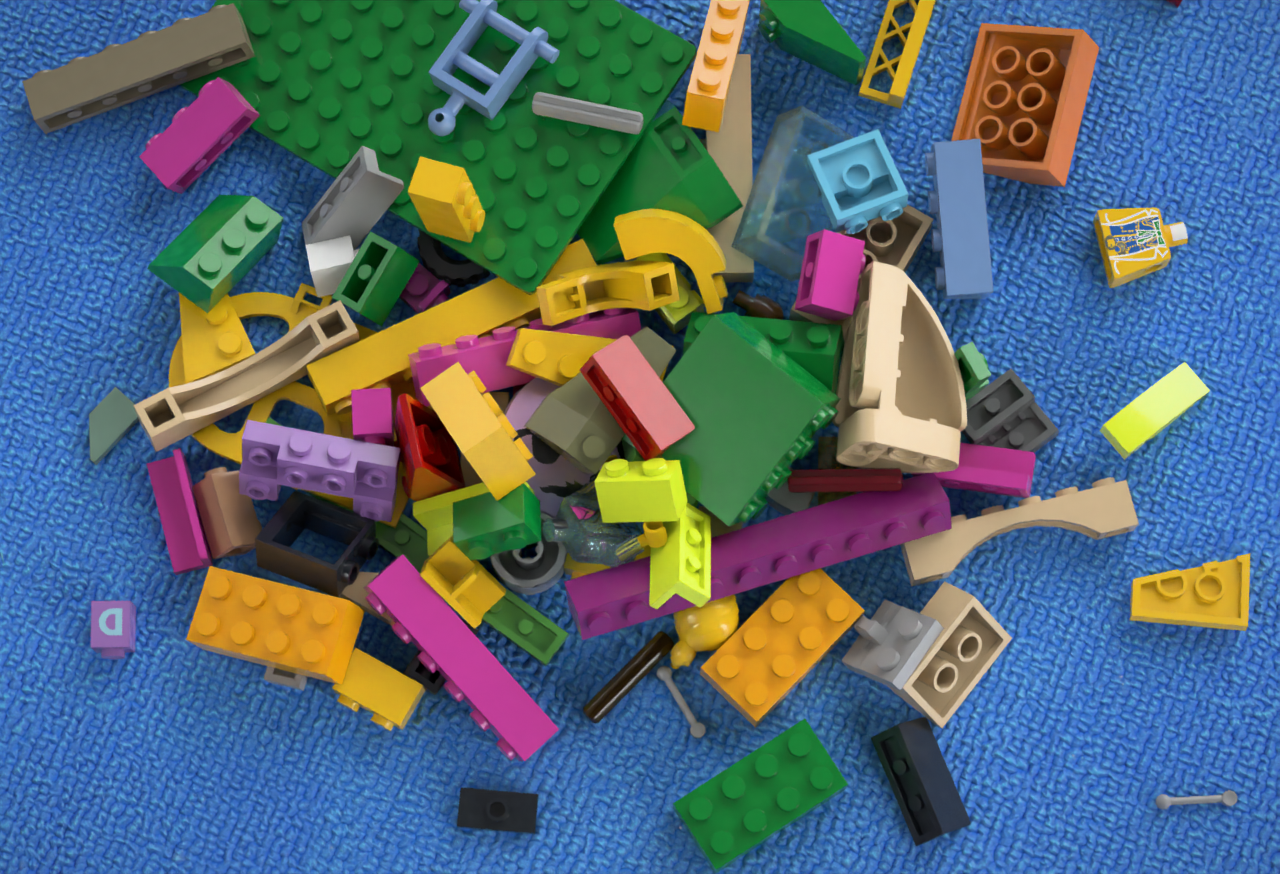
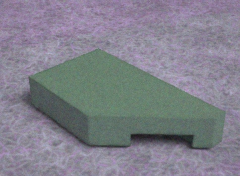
[89,387,139,465]

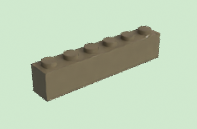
[22,3,255,134]

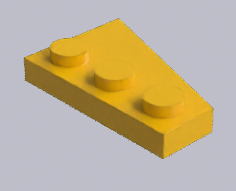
[179,293,256,384]
[1130,553,1250,631]

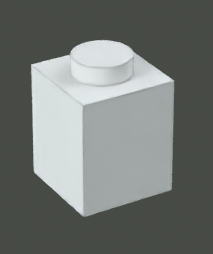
[306,235,360,297]

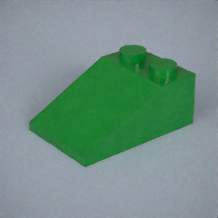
[758,0,866,85]

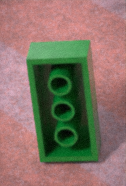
[673,719,848,874]

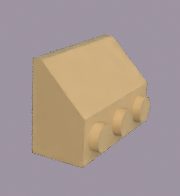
[888,581,1012,728]

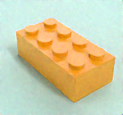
[186,566,365,685]
[700,568,865,728]

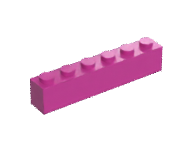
[408,308,641,406]
[363,554,559,761]

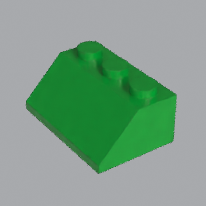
[148,195,283,313]

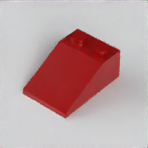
[394,393,466,502]

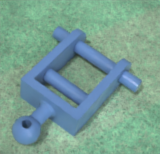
[428,0,560,136]

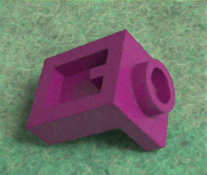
[399,263,450,314]

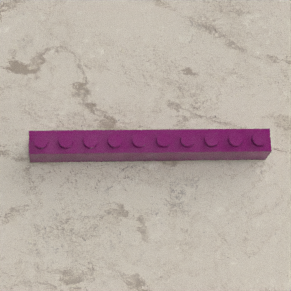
[564,472,952,640]

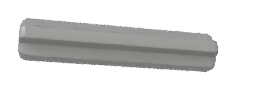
[532,92,643,134]

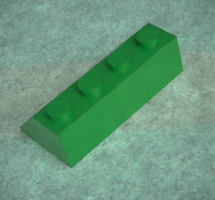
[683,312,845,394]

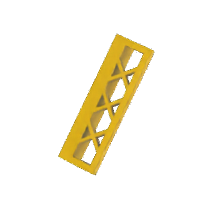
[858,0,936,109]

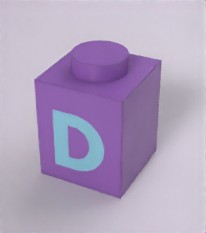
[91,601,136,659]

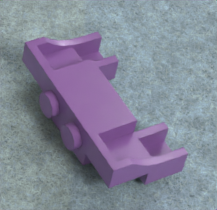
[239,420,401,522]

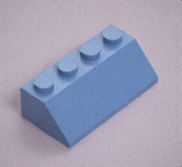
[925,139,993,299]

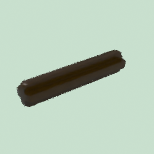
[583,631,674,724]

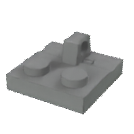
[842,600,944,691]

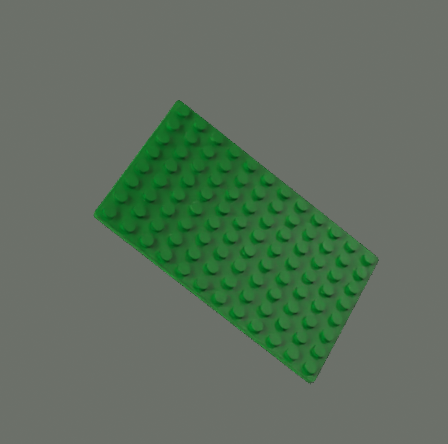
[179,0,697,295]

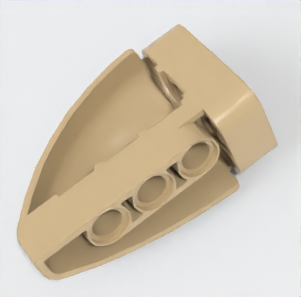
[833,261,967,473]

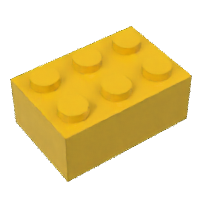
[420,362,536,501]

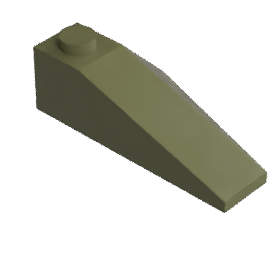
[524,327,677,475]

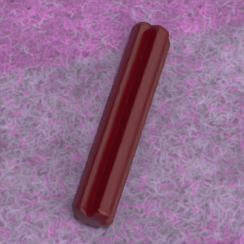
[787,468,903,493]

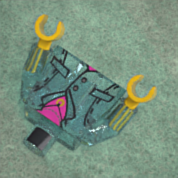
[543,455,668,567]

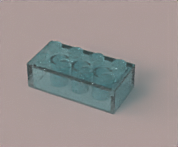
[731,106,855,282]

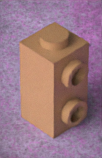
[192,467,262,559]

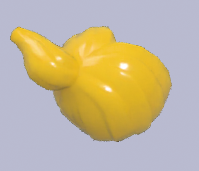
[670,594,739,669]

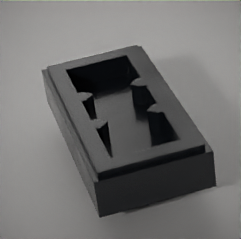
[457,788,539,834]

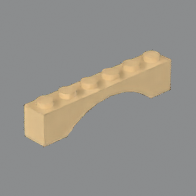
[133,300,360,452]
[900,477,1139,587]

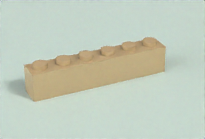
[699,54,754,282]

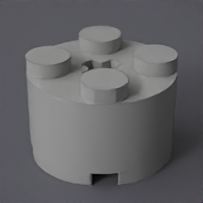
[490,513,568,595]

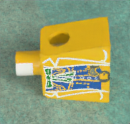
[1093,207,1188,288]

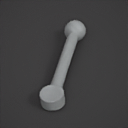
[657,666,706,738]
[1156,790,1238,809]

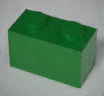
[332,231,420,327]
[453,483,542,561]

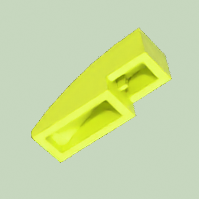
[1100,362,1210,460]

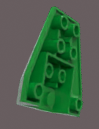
[577,100,743,265]

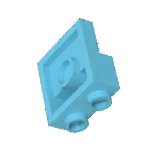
[807,129,908,234]

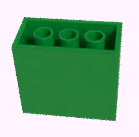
[622,312,841,526]

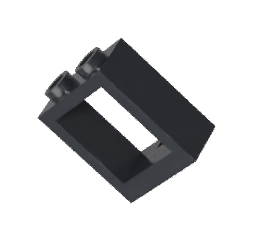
[255,490,379,597]

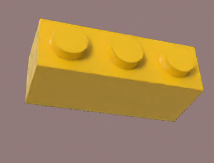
[408,156,485,243]

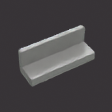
[301,146,404,250]

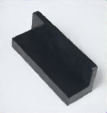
[871,717,971,846]

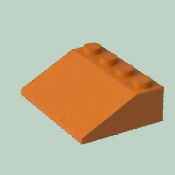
[951,23,1099,187]

